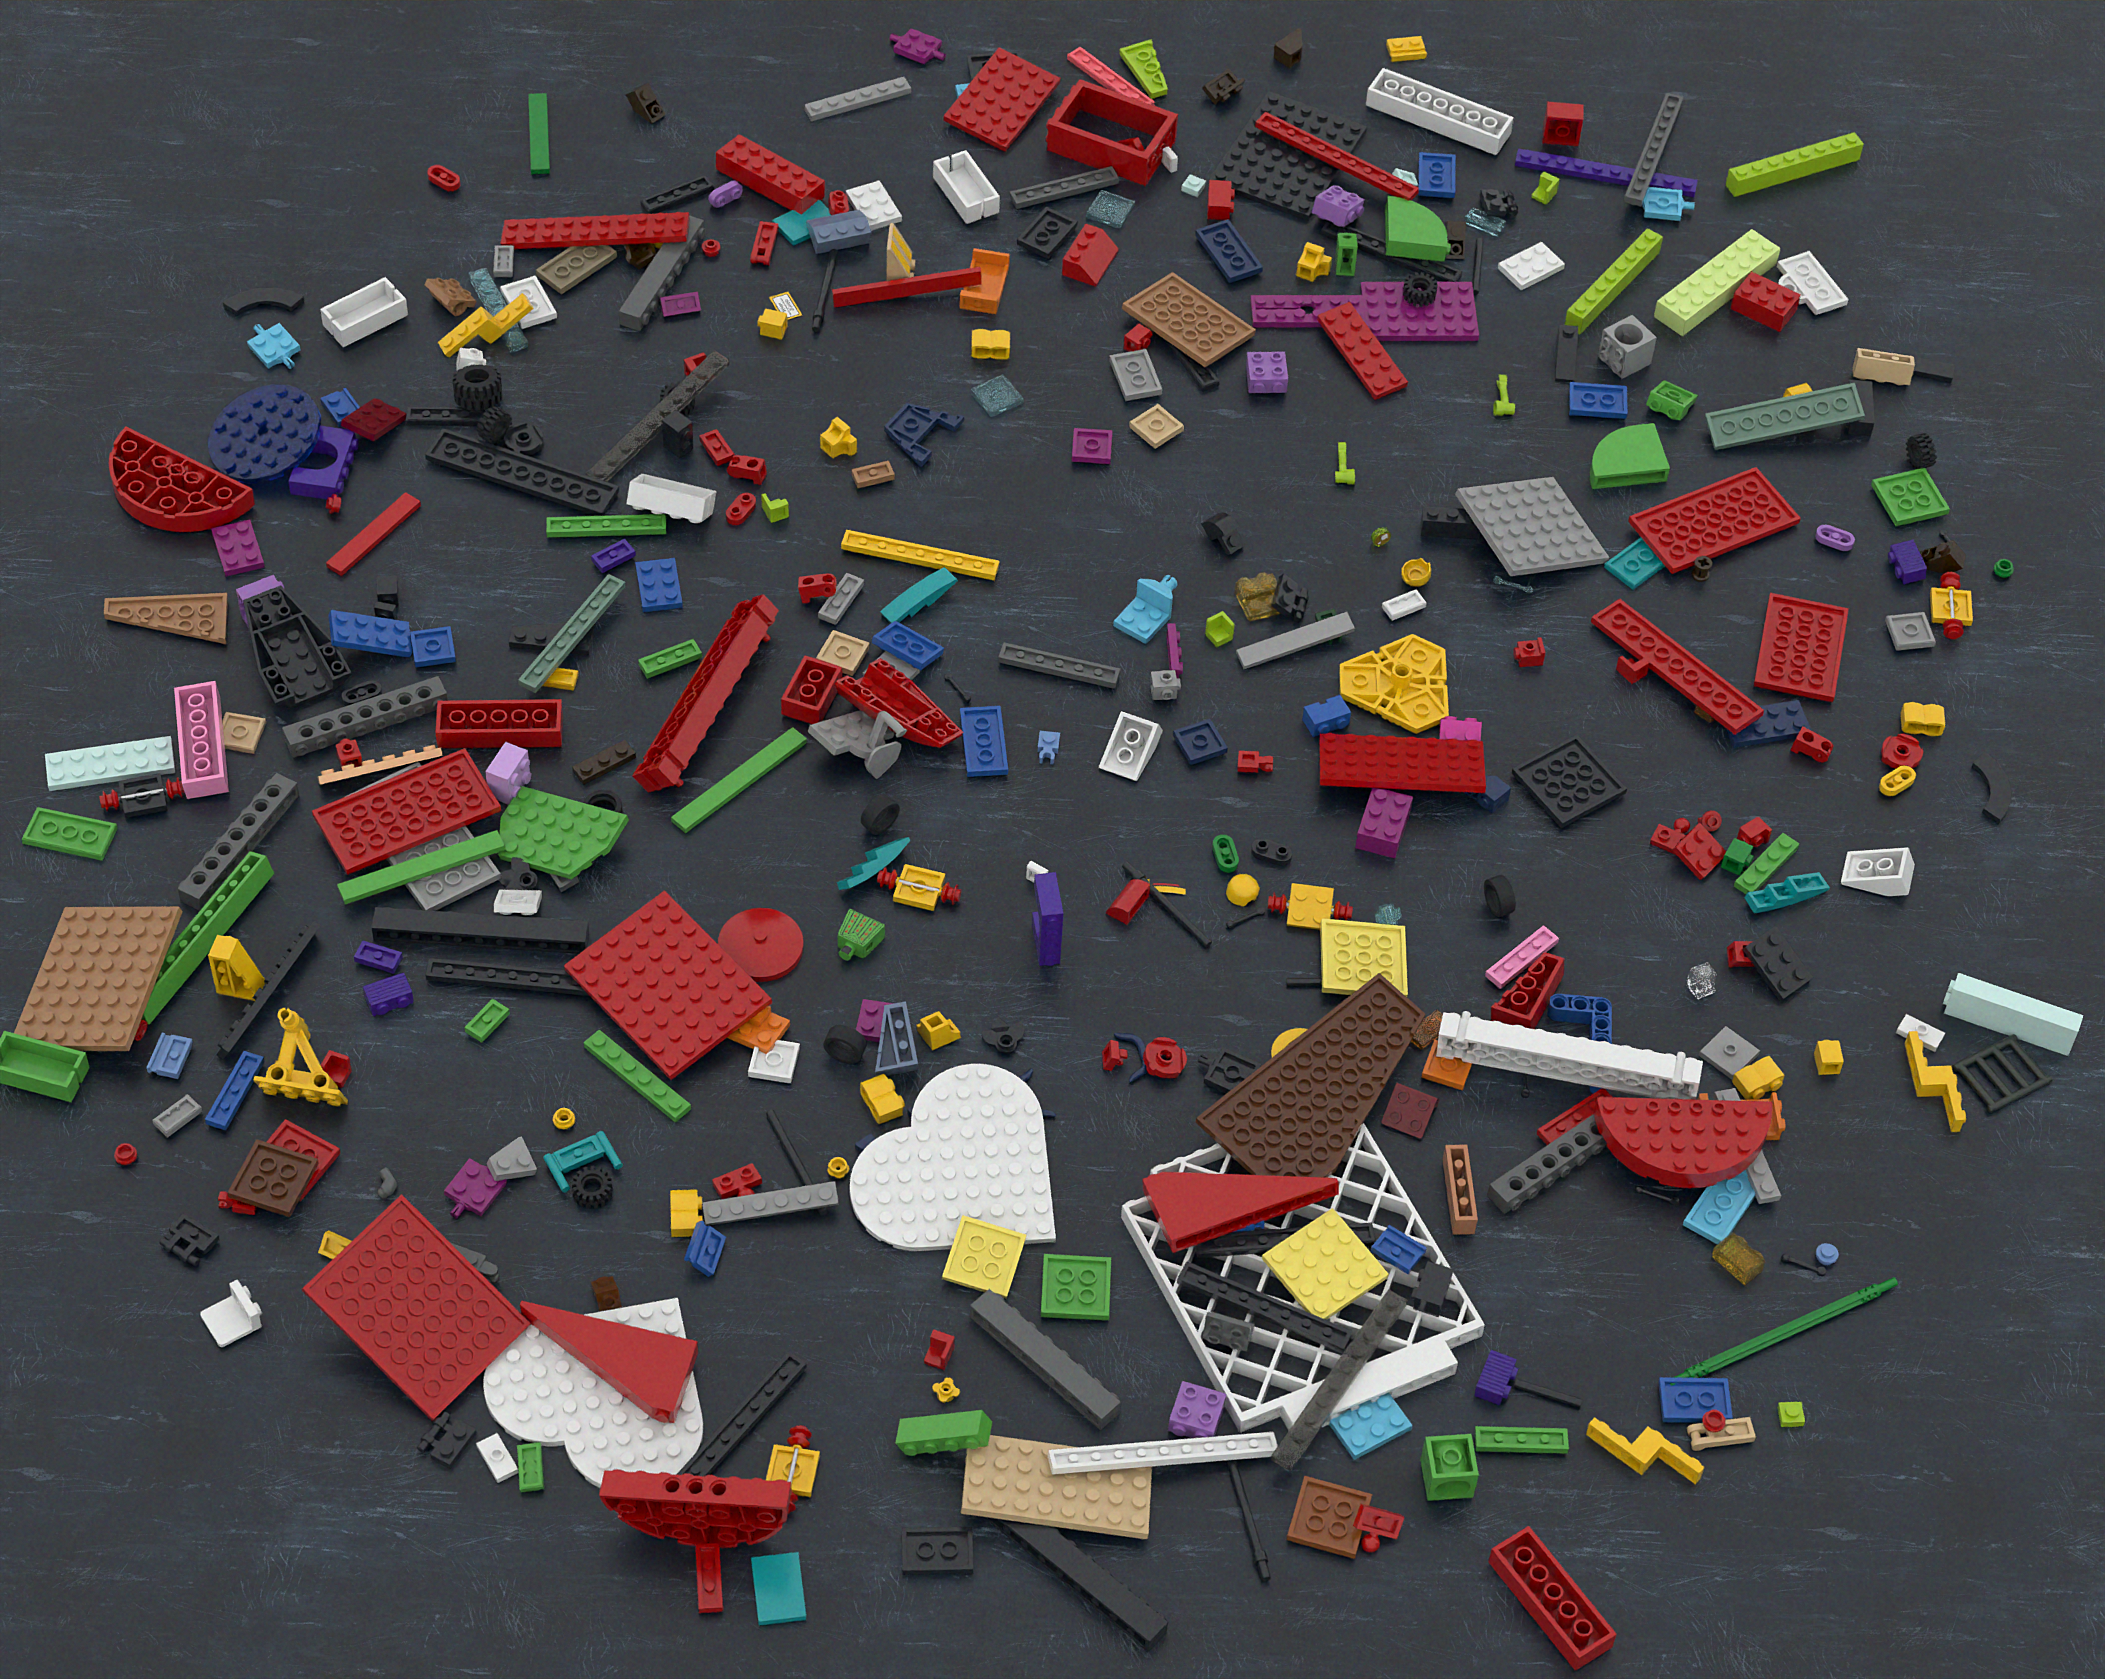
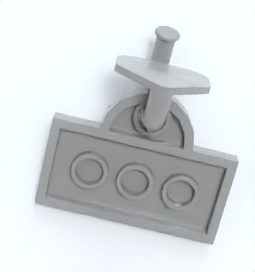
[808,710,907,779]

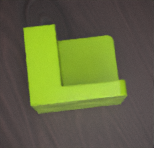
[1532,172,1560,205]
[761,493,789,523]
[1205,611,1234,647]

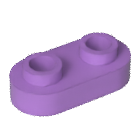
[708,181,743,208]
[1815,525,1855,551]

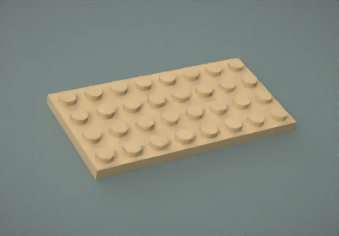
[961,1435,1152,1539]

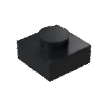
[374,601,398,620]

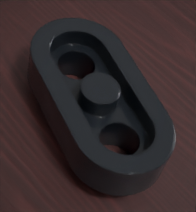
[342,680,382,706]
[1251,838,1292,866]

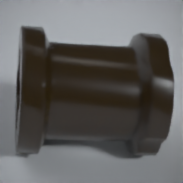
[1692,556,1712,582]

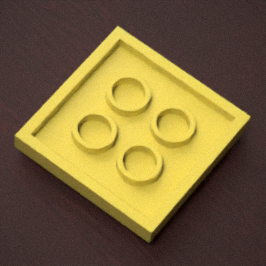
[942,1215,1027,1299]

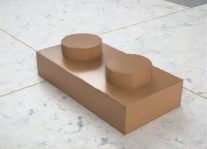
[852,460,895,488]

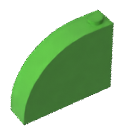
[1385,196,1450,262]
[1590,423,1670,489]

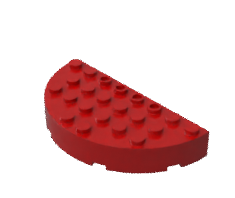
[109,427,255,532]
[1594,1097,1772,1188]
[599,1469,792,1548]

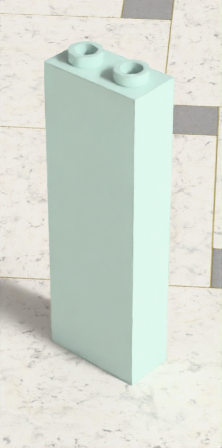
[1943,973,2083,1056]

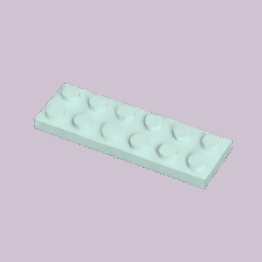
[45,736,175,791]

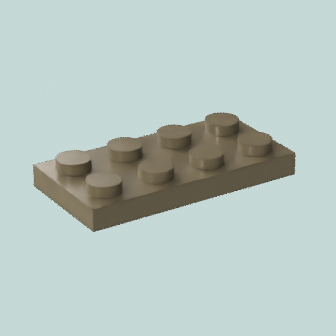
[536,245,617,294]

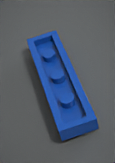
[205,1051,265,1130]

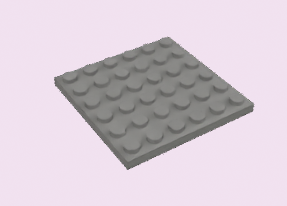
[1455,477,1609,576]

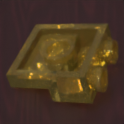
[1235,572,1280,621]

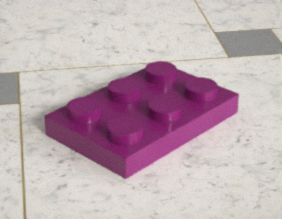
[211,520,265,577]

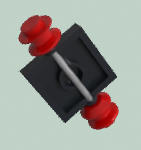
[99,773,185,818]

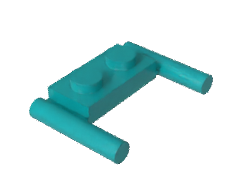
[543,1131,623,1193]

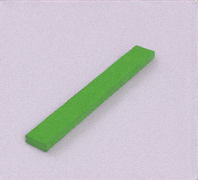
[671,727,807,833]
[337,830,505,904]

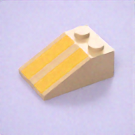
[887,223,915,281]

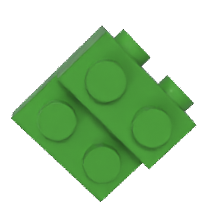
[1646,380,1698,420]

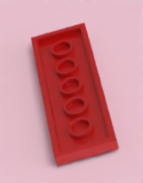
[1317,302,1408,400]

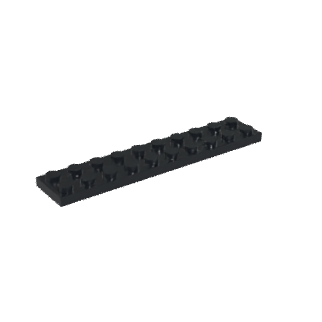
[425,428,619,516]

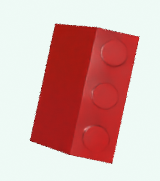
[1062,224,1119,287]

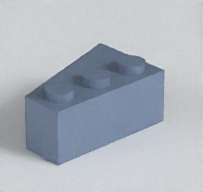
[875,1001,918,1077]

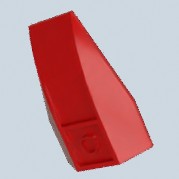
[835,658,964,748]

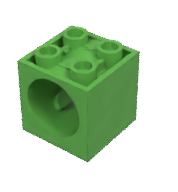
[1420,1434,1479,1501]

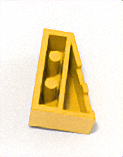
[208,935,265,1001]

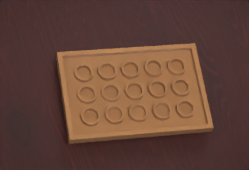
[1122,272,1256,367]

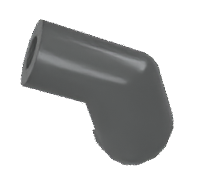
[377,1168,397,1199]

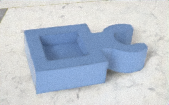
[1038,731,1060,764]

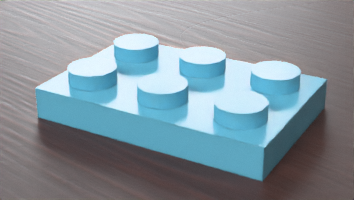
[1329,1392,1412,1460]

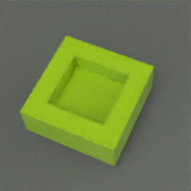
[1777,1402,1805,1427]

